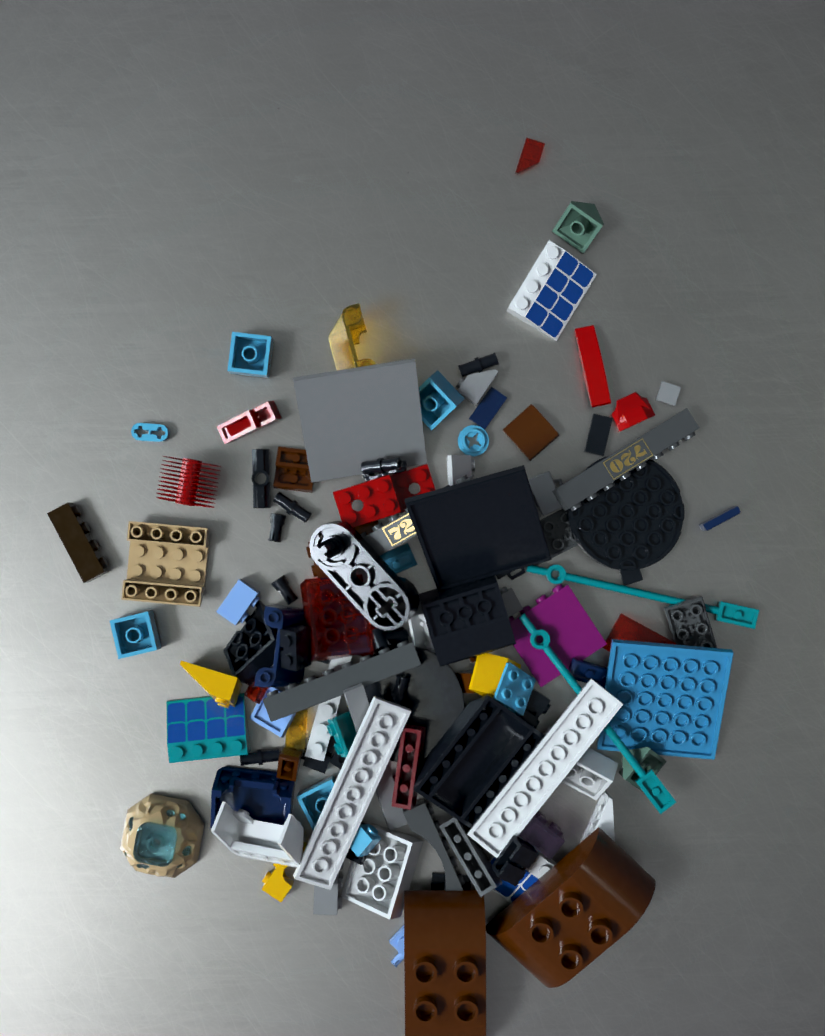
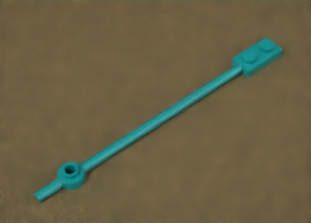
[526,564,759,629]
[519,613,676,814]

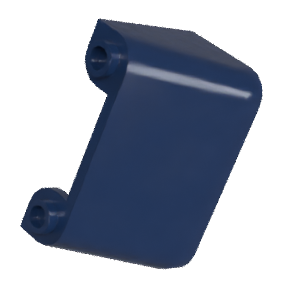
[254,604,312,687]
[210,767,295,828]

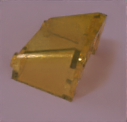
[328,303,376,371]

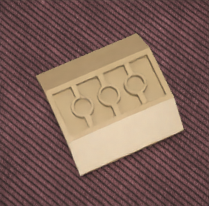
[121,521,209,607]

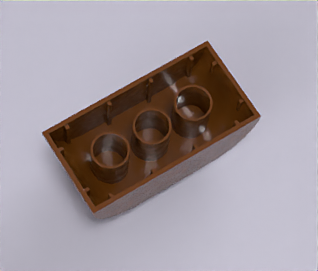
[486,827,656,988]
[404,890,486,1036]

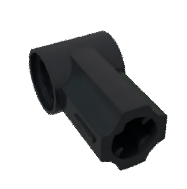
[368,627,409,653]

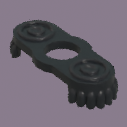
[362,460,407,482]

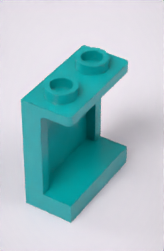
[327,702,371,758]

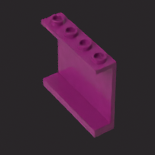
[508,583,607,687]

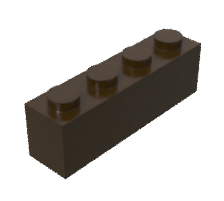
[47,502,109,583]

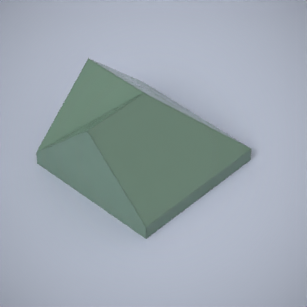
[552,201,604,254]
[619,747,667,792]

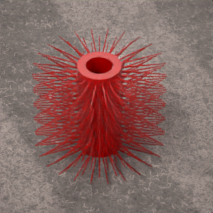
[156,456,221,508]

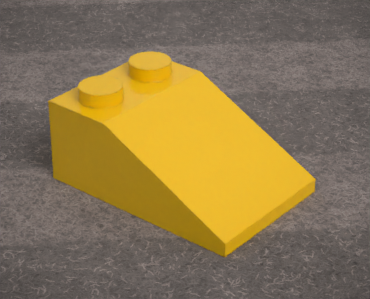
[180,661,242,708]

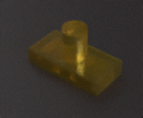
[285,709,308,749]

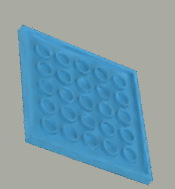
[597,639,733,760]

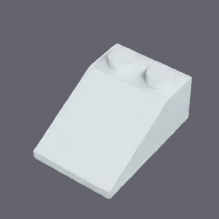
[580,791,615,843]

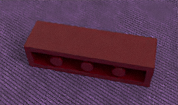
[391,724,426,810]

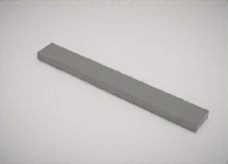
[343,683,408,831]

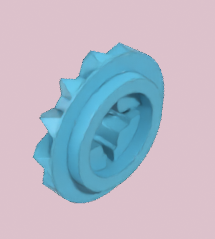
[458,425,489,457]

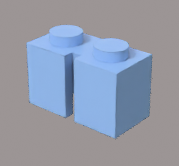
[216,579,260,625]

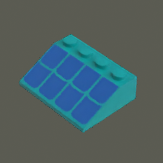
[166,693,251,763]

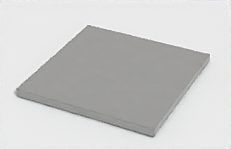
[293,358,427,483]

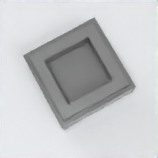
[656,381,681,406]

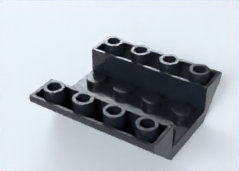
[419,576,516,667]

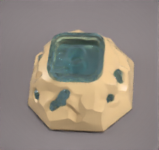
[120,794,204,878]

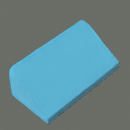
[380,543,418,574]

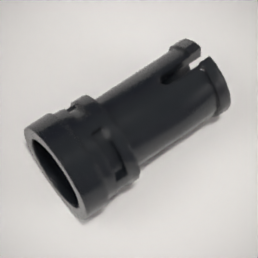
[268,513,286,542]
[271,575,298,605]

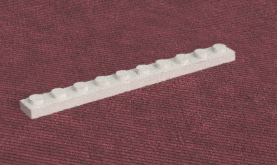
[305,568,368,761]

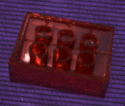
[300,574,374,662]

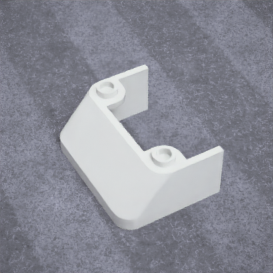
[211,801,304,868]

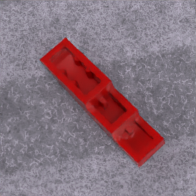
[574,325,611,407]

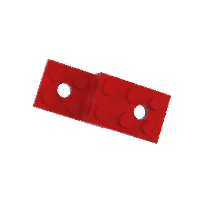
[333,464,435,528]

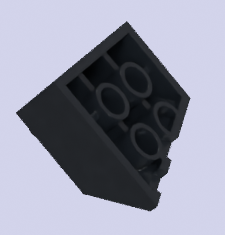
[223,600,278,686]

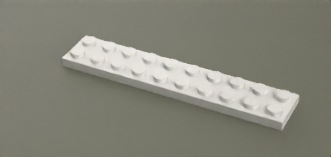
[467,678,623,858]
[293,696,411,890]

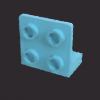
[494,663,536,716]

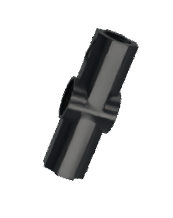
[251,449,271,508]

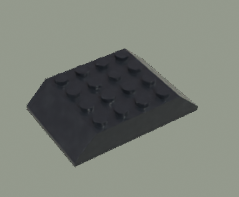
[413,694,545,828]

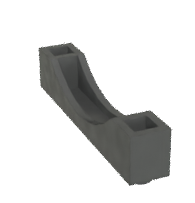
[403,798,466,891]

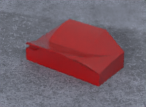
[611,392,655,432]

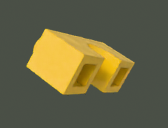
[262,840,307,902]

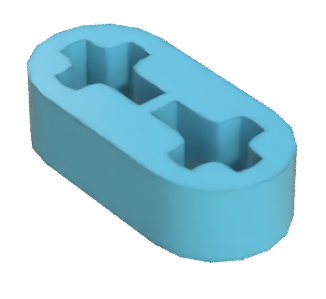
[131,423,170,442]

